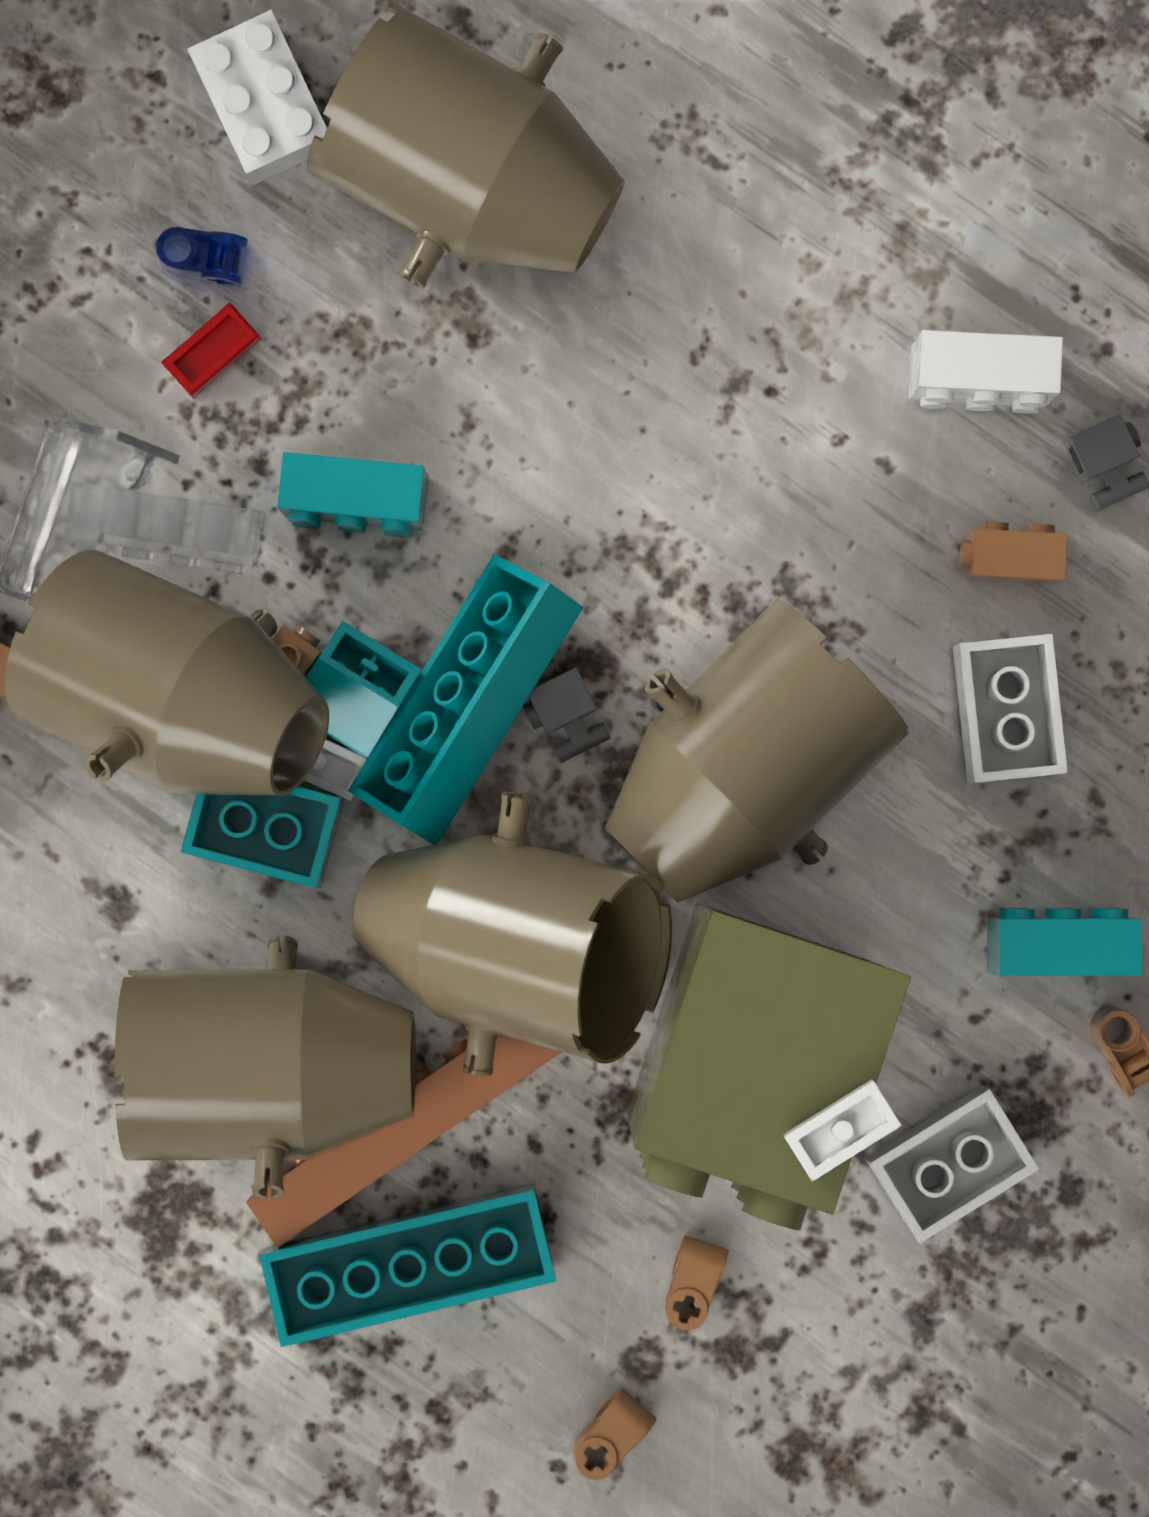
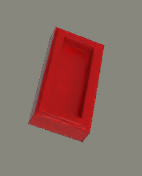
[161,302,262,399]

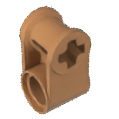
[1090,1006,1149,1098]
[665,1235,729,1331]
[573,1388,657,1480]

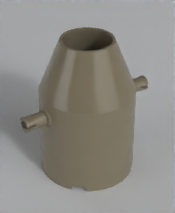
[307,4,625,289]
[5,550,330,796]
[605,599,909,903]
[353,792,672,1076]
[114,936,416,1199]

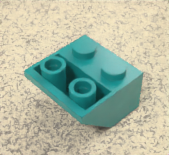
[306,620,422,759]

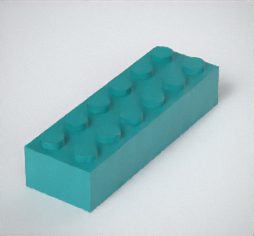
[348,554,584,845]
[259,1184,556,1347]

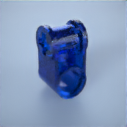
[156,227,248,286]

